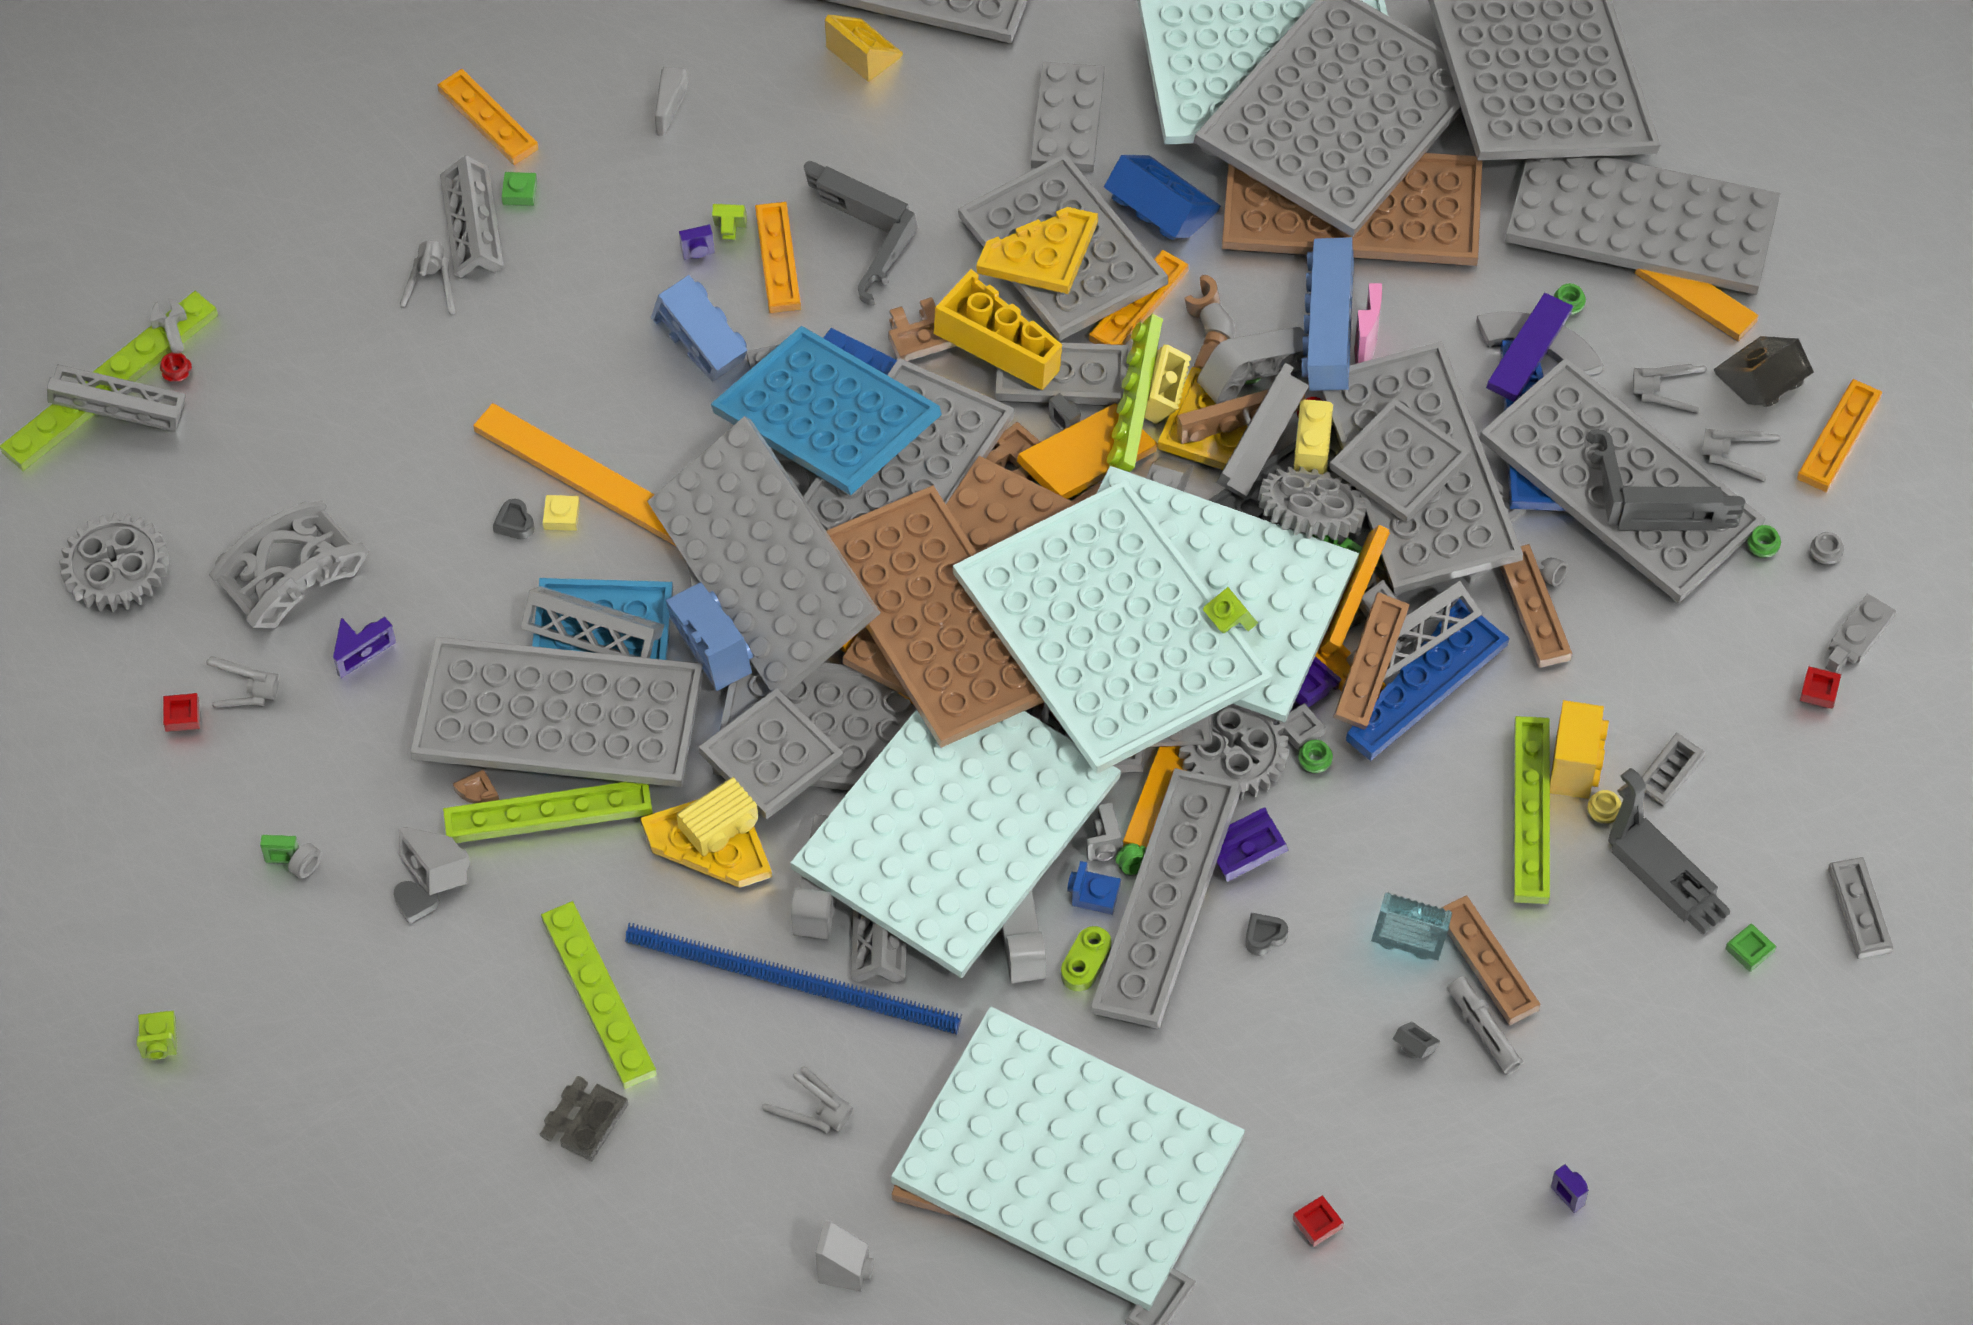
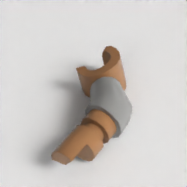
[1185,275,1235,369]

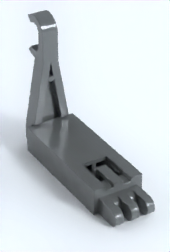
[804,161,918,305]
[1587,429,1746,531]
[1608,768,1730,934]

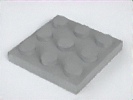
[1330,398,1471,523]
[699,688,844,820]

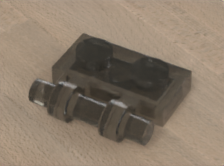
[539,1076,628,1162]

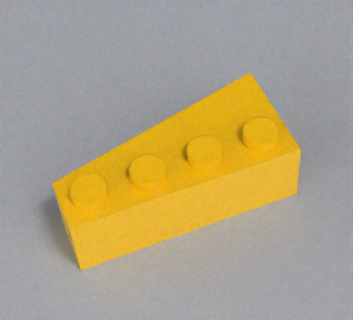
[934,269,1062,390]

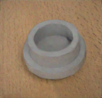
[1810,532,1844,564]

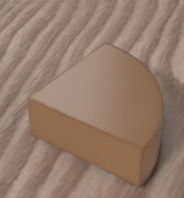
[453,769,499,804]

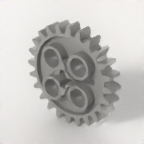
[1258,466,1367,540]
[59,513,170,612]
[1178,704,1289,800]

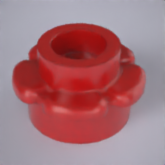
[160,352,192,382]

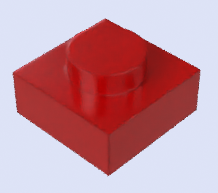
[1800,666,1842,709]
[163,693,200,732]
[1293,1195,1344,1247]

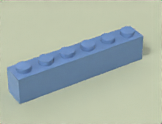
[1302,237,1354,391]

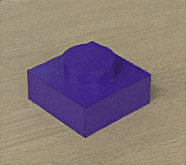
[679,224,715,260]
[1551,1164,1589,1213]

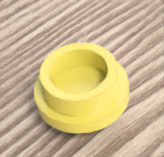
[1587,790,1622,824]

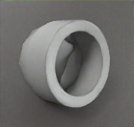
[1539,557,1568,587]

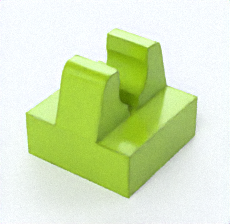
[712,204,747,240]

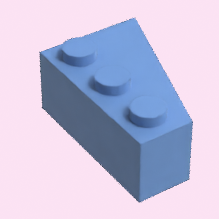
[651,275,748,382]
[665,582,753,691]

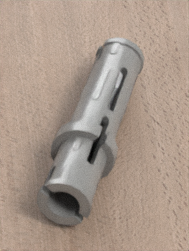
[1447,976,1524,1074]

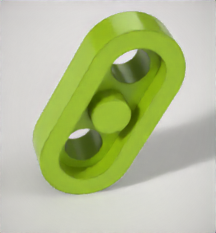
[1061,926,1111,991]

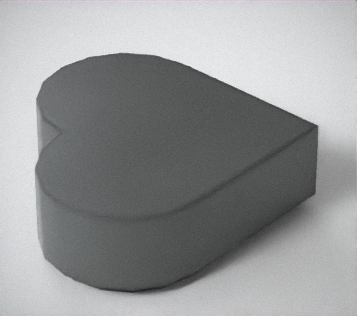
[493,499,535,539]
[393,881,439,924]
[1246,912,1288,956]

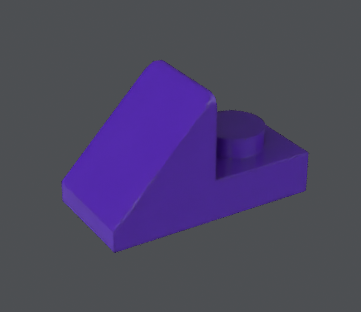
[333,616,396,679]

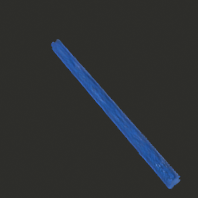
[625,922,962,1035]

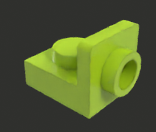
[1203,587,1258,633]
[136,1010,177,1060]

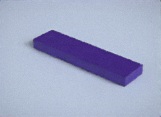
[1486,292,1573,402]

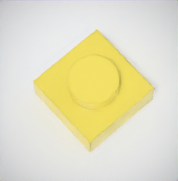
[543,495,580,531]

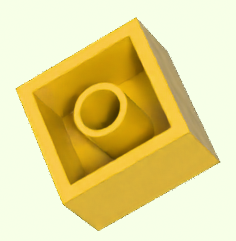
[1550,700,1609,799]

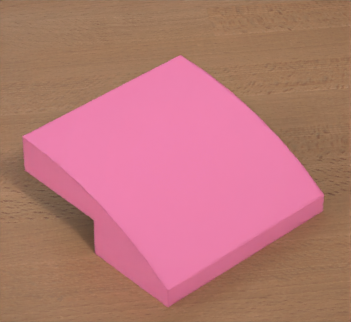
[1354,283,1382,364]

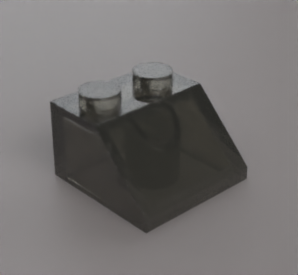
[1714,336,1814,407]

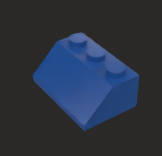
[1104,155,1221,240]

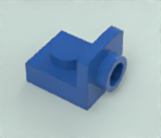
[1067,861,1121,915]

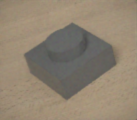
[1049,393,1081,431]
[1393,1022,1440,1059]

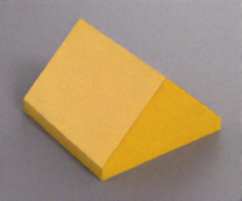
[825,14,903,82]

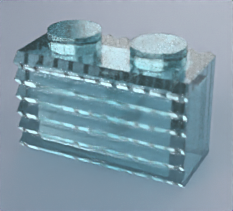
[1371,892,1452,961]

